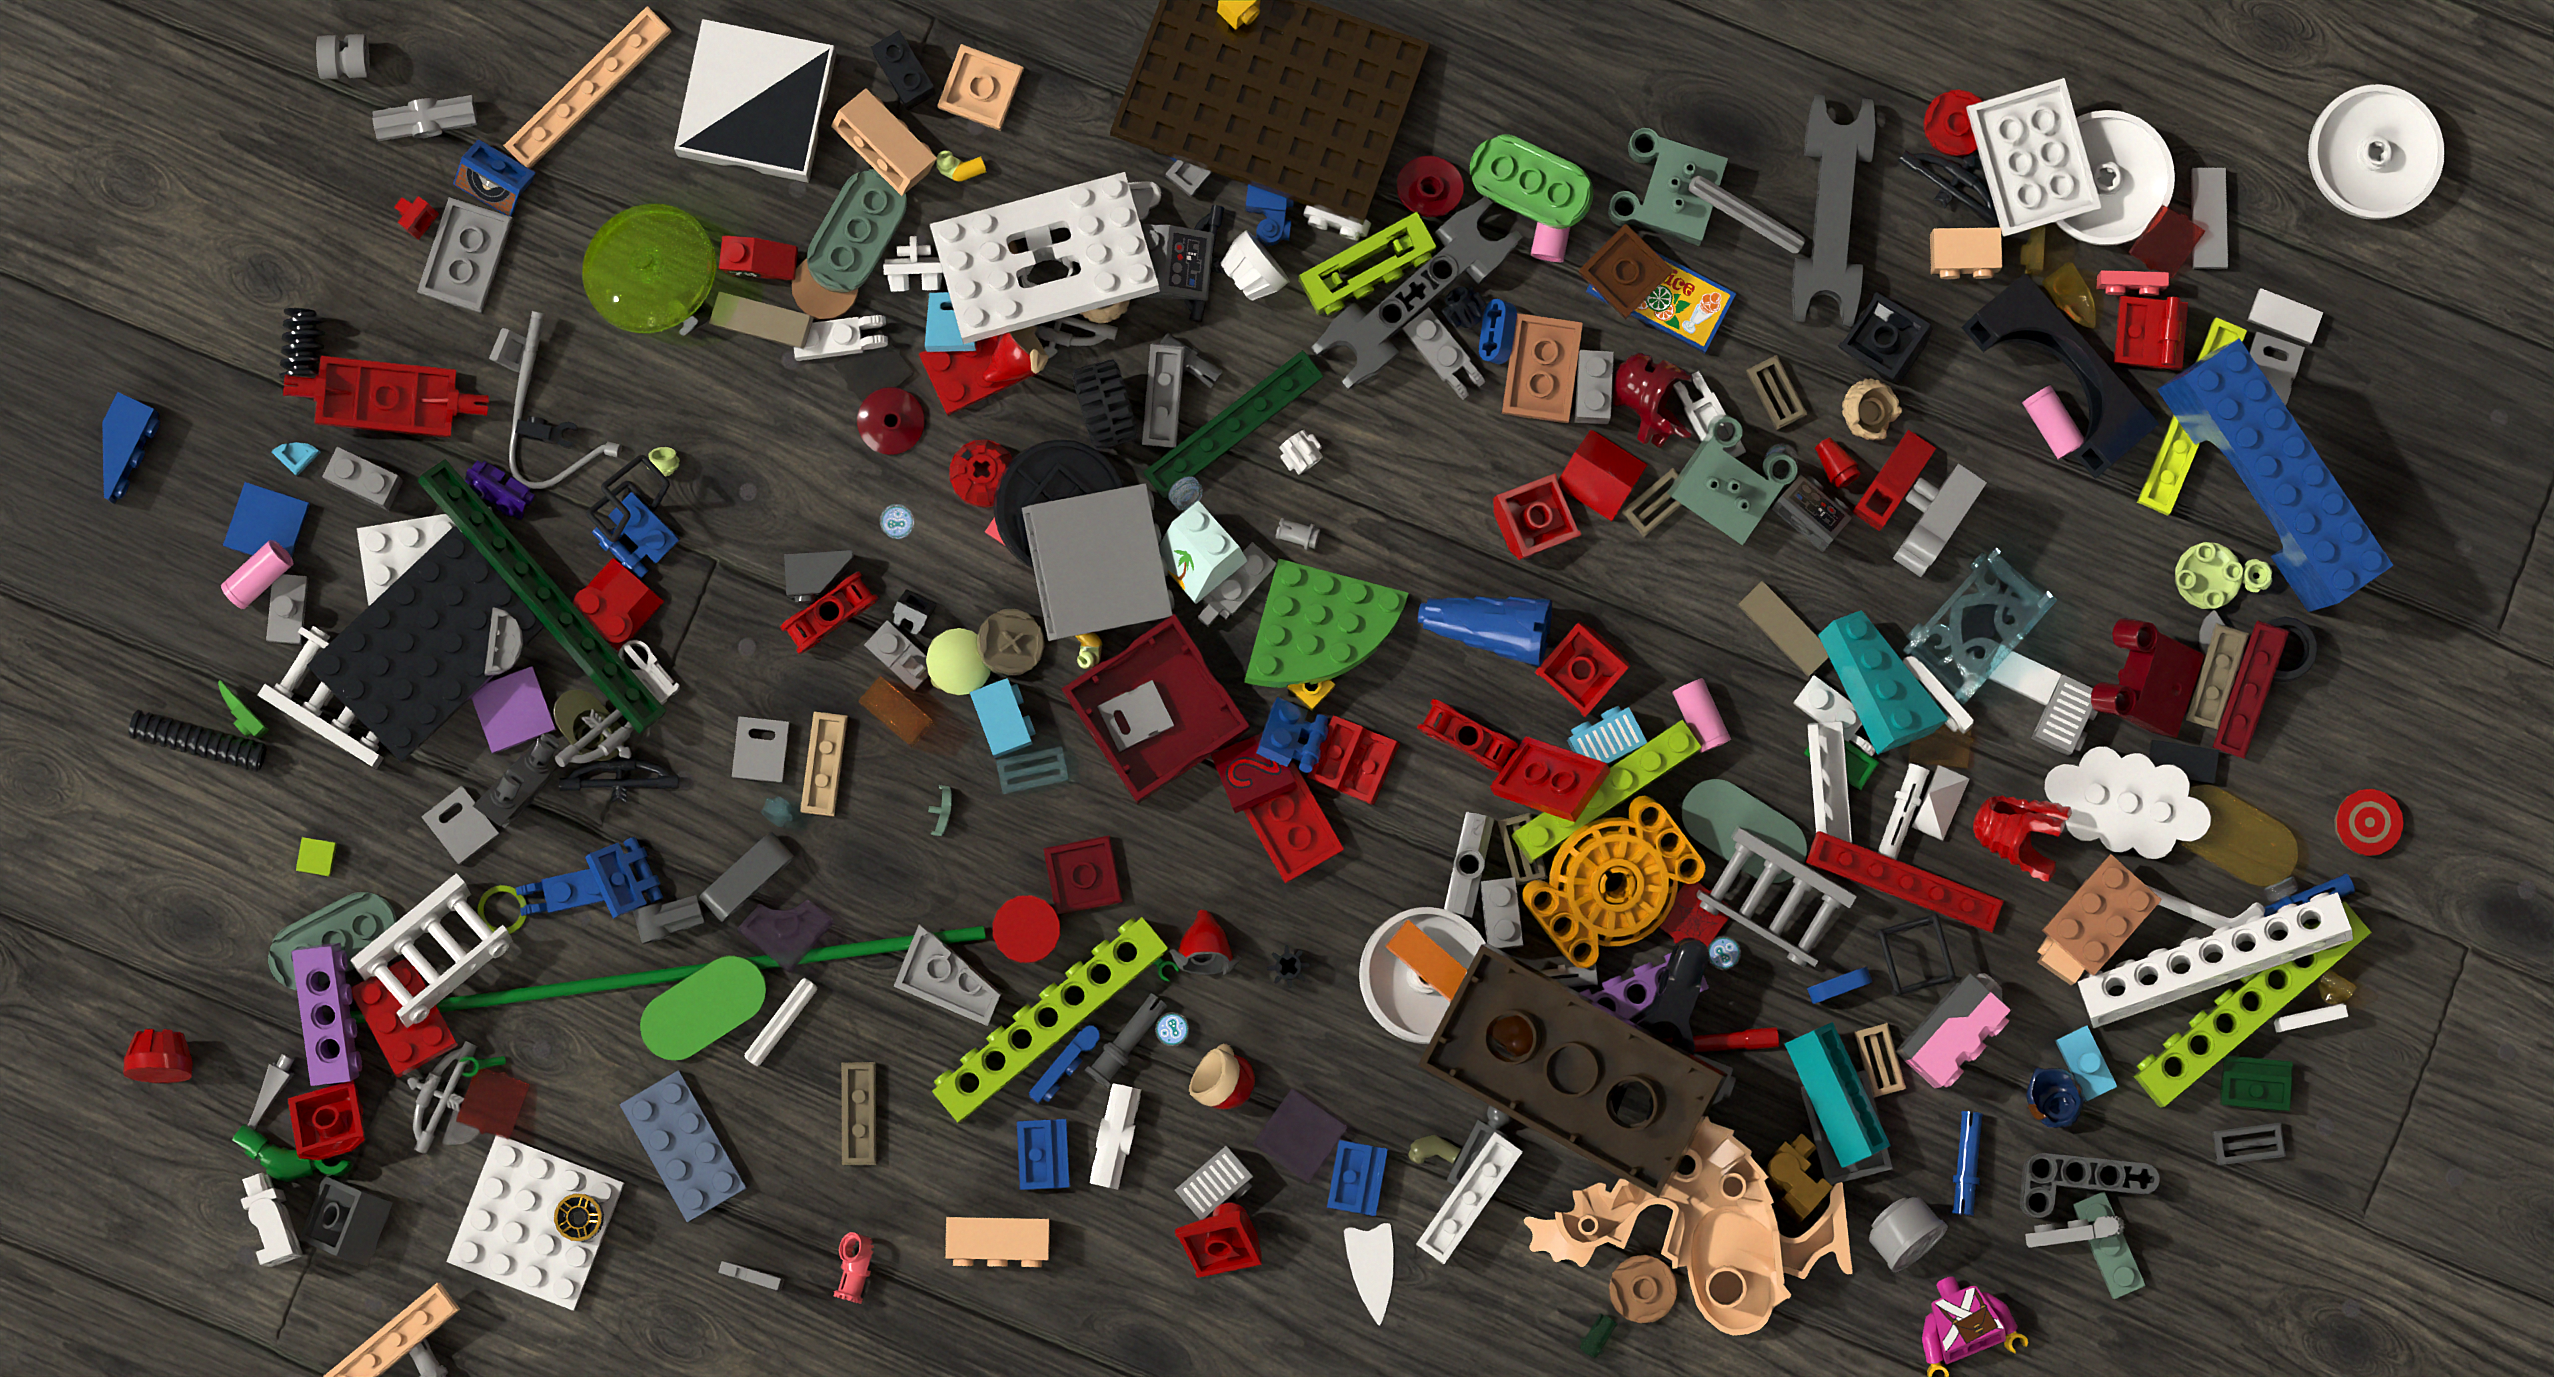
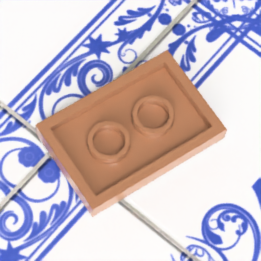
[1502,313,1583,423]
[2042,854,2162,976]

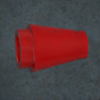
[1815,437,1861,489]

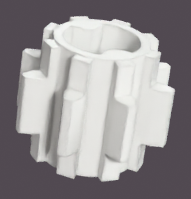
[1279,430,1323,475]

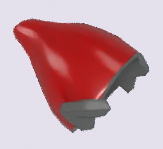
[1170,910,1241,975]

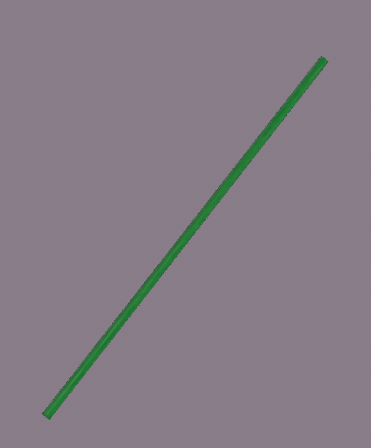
[350,926,986,1024]

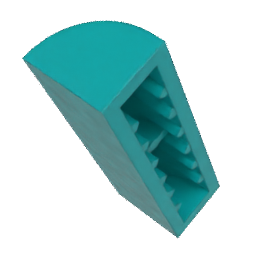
[1785,1022,1890,1168]

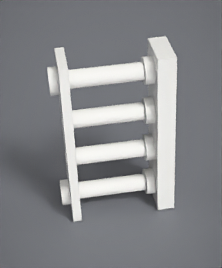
[258,626,384,769]
[350,873,513,1028]

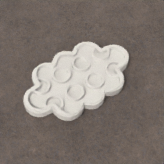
[2044,747,2211,859]

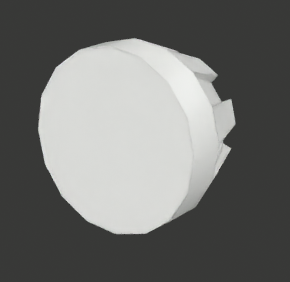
[1221,230,1289,301]

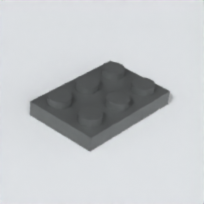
[1799,1070,1893,1185]

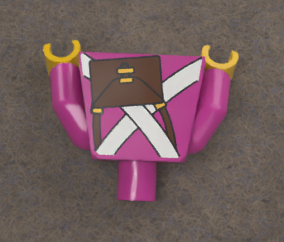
[1922,1276,2028,1377]

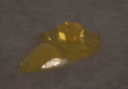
[2020,224,2045,275]
[2042,262,2096,328]

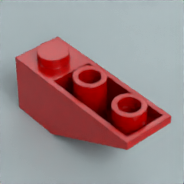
[1852,429,1936,531]

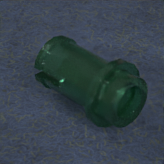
[1579,1313,1618,1359]

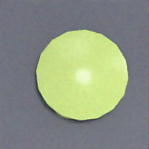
[2175,542,2243,609]
[926,628,991,695]

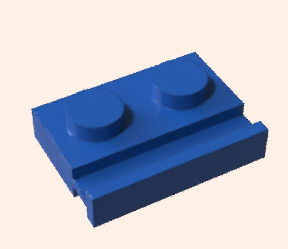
[1017,1119,1070,1190]
[1327,1140,1388,1216]

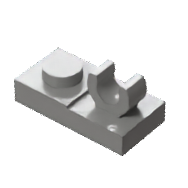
[864,620,929,691]

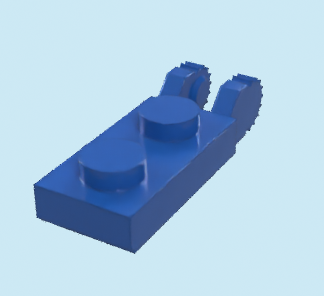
[516,869,605,916]
[1029,1025,1101,1104]

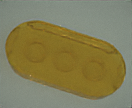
[2177,785,2298,886]

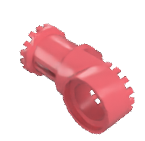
[833,1232,874,1304]

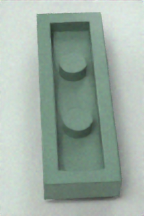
[2072,1191,2146,1299]

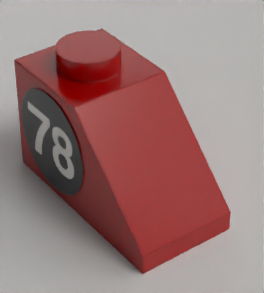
[719,236,798,280]

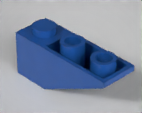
[102,392,160,504]

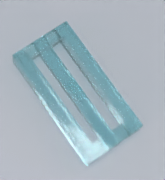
[996,746,1069,794]

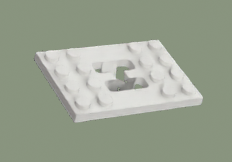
[930,172,1160,344]

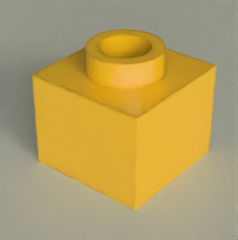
[1217,0,1261,30]
[1287,680,1335,711]

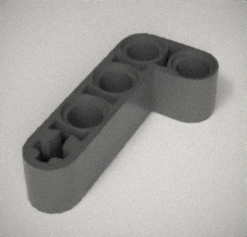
[2020,1153,2160,1218]

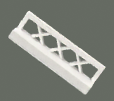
[1808,721,1852,843]
[1416,1132,1522,1264]

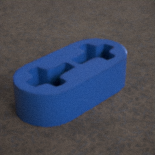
[1479,299,1517,365]
[1807,966,1873,1004]

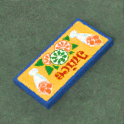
[1586,251,1736,354]

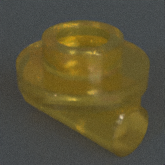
[2317,969,2357,1005]

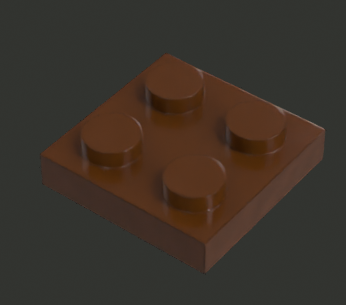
[1578,224,1674,320]

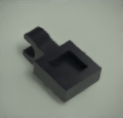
[515,416,578,449]

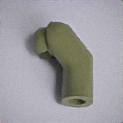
[1408,1135,1461,1164]

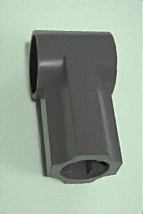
[633,895,705,944]

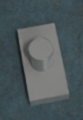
[266,574,309,645]

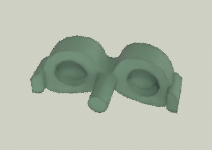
[928,785,952,837]

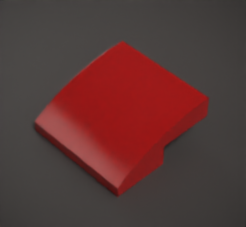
[1307,715,1400,806]

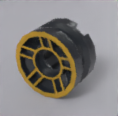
[554,1194,604,1242]

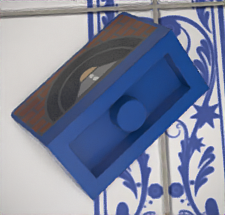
[453,139,536,216]

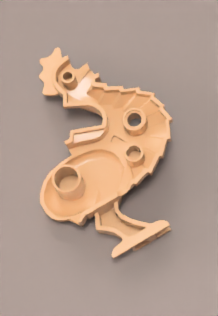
[1524,1116,1852,1336]

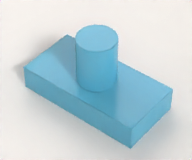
[2055,1025,2117,1102]

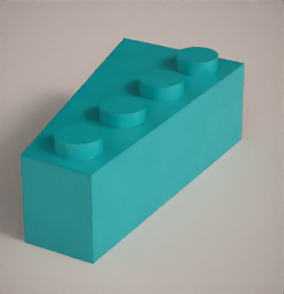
[1818,610,1949,755]

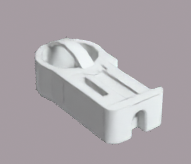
[618,640,680,705]

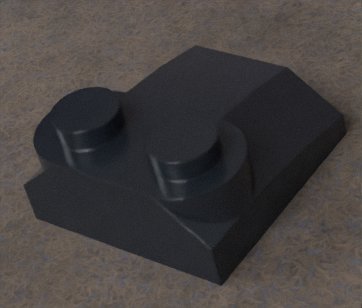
[1838,292,1933,383]

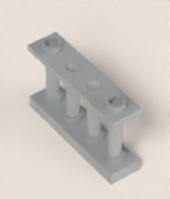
[1696,825,1857,967]

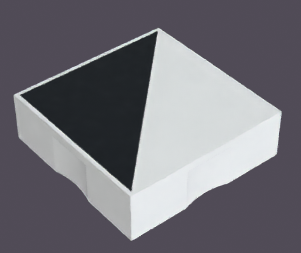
[674,19,836,183]

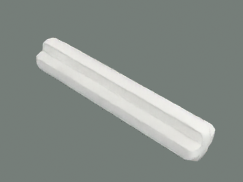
[744,978,817,1066]

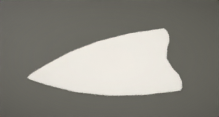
[1344,1223,1393,1326]

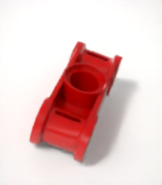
[780,571,879,655]
[1417,699,1518,774]

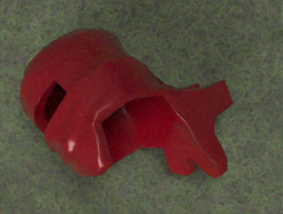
[1612,353,1692,448]

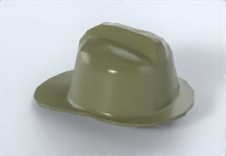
[554,689,624,761]

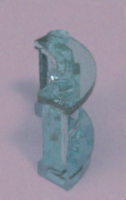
[1903,547,2057,705]

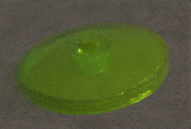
[582,204,716,333]

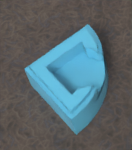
[272,442,321,476]

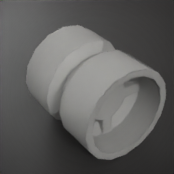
[316,34,370,80]

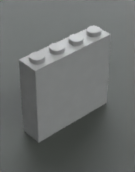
[1022,483,1174,641]

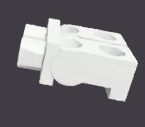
[241,1173,303,1267]

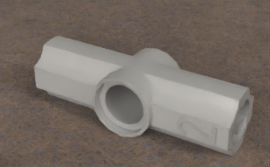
[372,95,478,141]
[1444,812,1494,918]

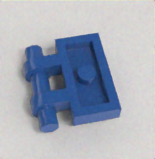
[591,492,681,580]
[1256,697,1329,773]
[585,836,663,919]

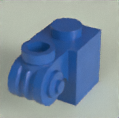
[1245,184,1294,247]

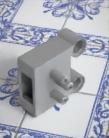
[1893,464,1987,577]

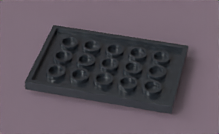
[306,525,545,763]

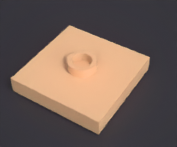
[937,44,1024,131]

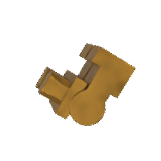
[1762,1134,1833,1223]

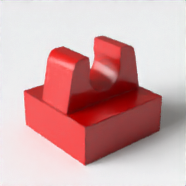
[394,196,439,240]

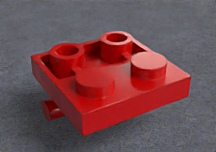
[2114,296,2188,371]

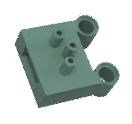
[1608,128,1728,246]
[1667,415,1797,545]

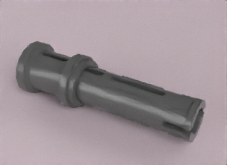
[1084,993,1168,1089]

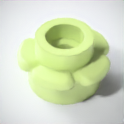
[647,447,680,477]
[2242,559,2272,592]

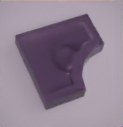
[737,899,834,973]

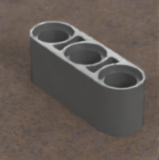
[699,832,795,923]

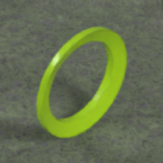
[478,885,527,934]

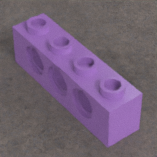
[291,943,362,1086]
[1580,953,1709,1019]

